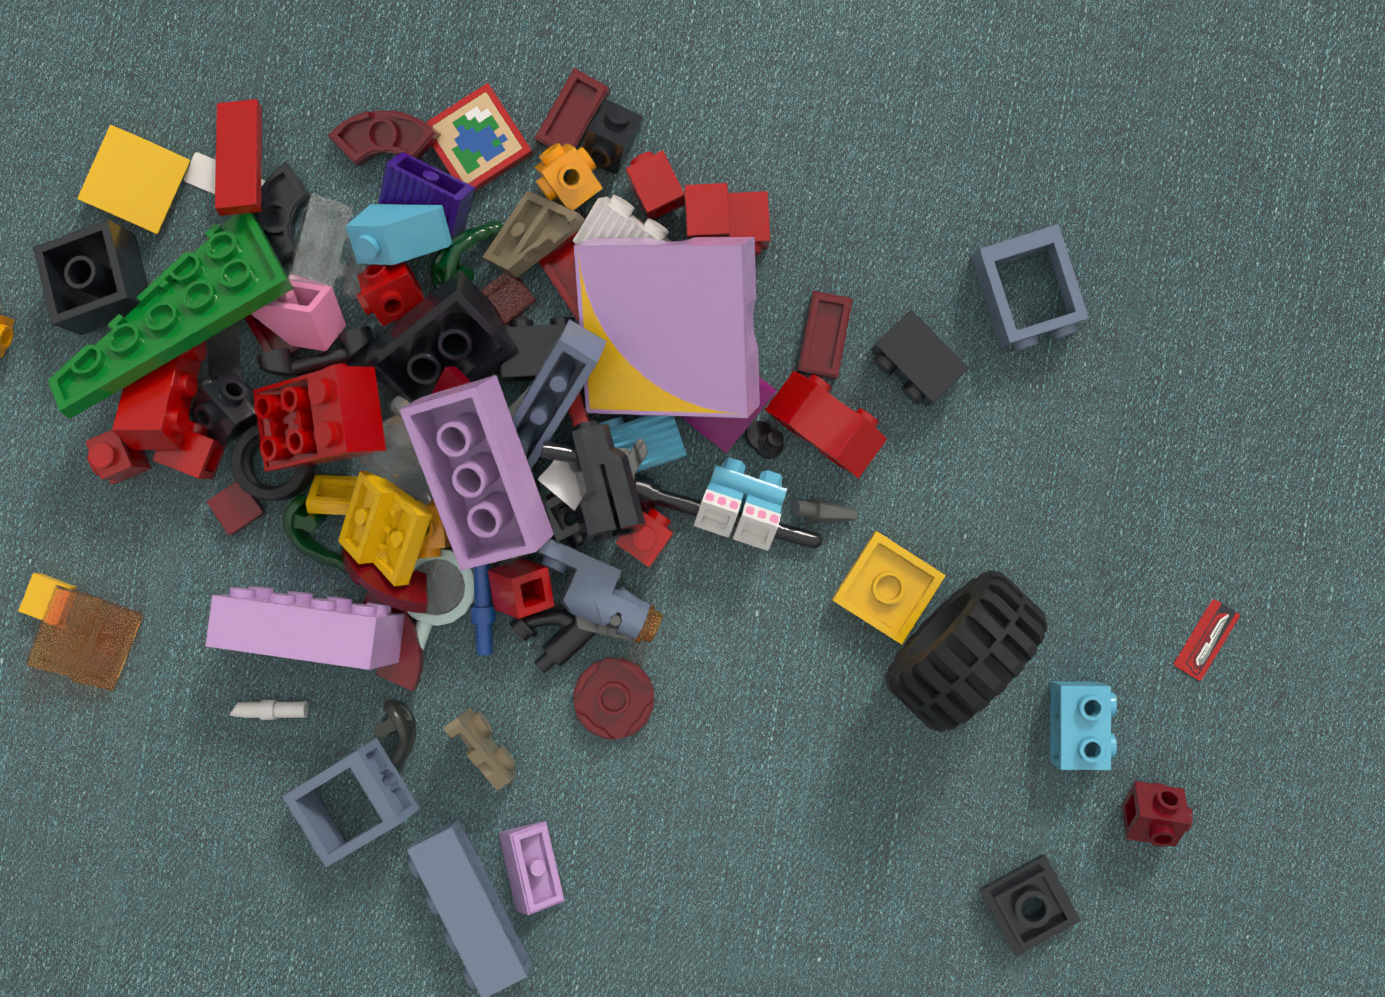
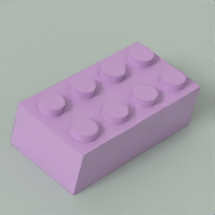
[400,375,554,570]
[205,586,405,670]

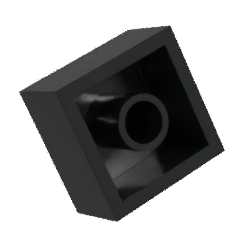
[33,220,148,335]

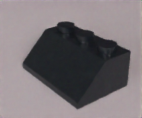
[364,270,515,406]

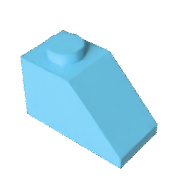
[345,204,452,265]

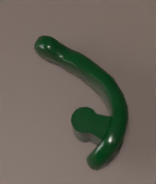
[430,220,503,289]
[283,494,348,574]

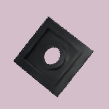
[979,854,1081,956]

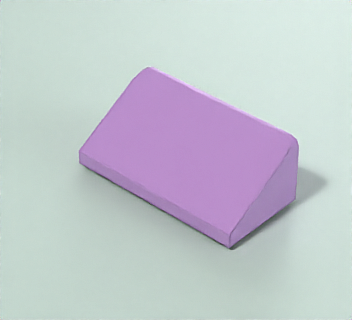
[499,821,565,915]

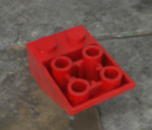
[253,366,387,472]

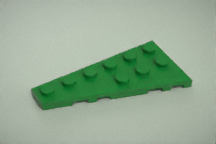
[48,213,294,419]

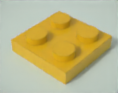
[831,531,946,645]

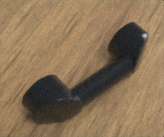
[256,326,374,377]

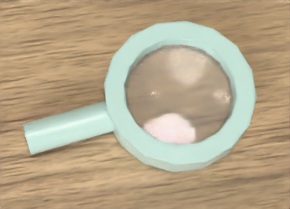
[407,548,474,650]

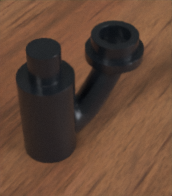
[509,609,597,673]

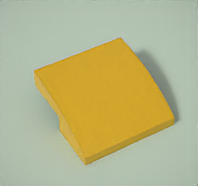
[77,125,190,235]
[338,471,432,586]

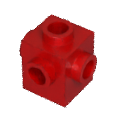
[356,261,425,326]

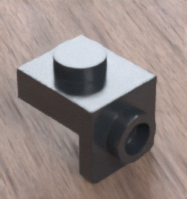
[583,100,643,174]

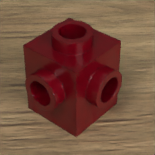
[1121,781,1193,847]

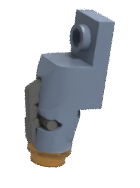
[534,539,663,643]

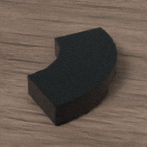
[254,161,312,266]

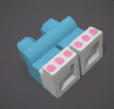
[694,457,787,551]

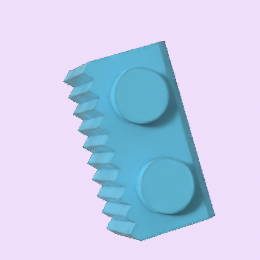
[599,415,687,473]

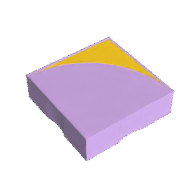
[574,237,760,418]

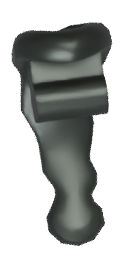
[361,699,416,791]

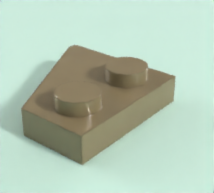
[483,190,585,278]
[443,707,516,791]

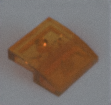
[25,585,143,691]

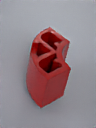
[765,371,887,478]

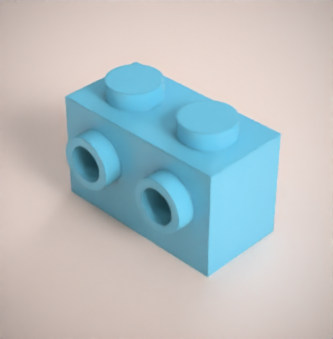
[1050,681,1117,770]

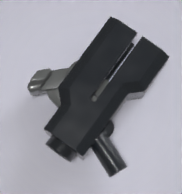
[541,421,648,544]

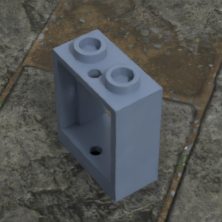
[971,224,1089,352]
[282,738,420,867]

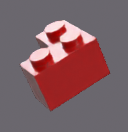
[685,183,770,256]

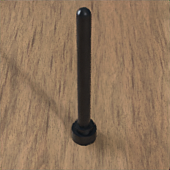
[635,475,822,549]

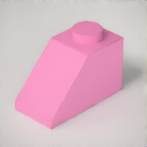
[251,280,346,351]

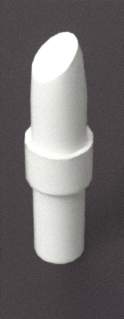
[229,700,309,720]

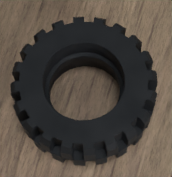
[885,570,1048,732]

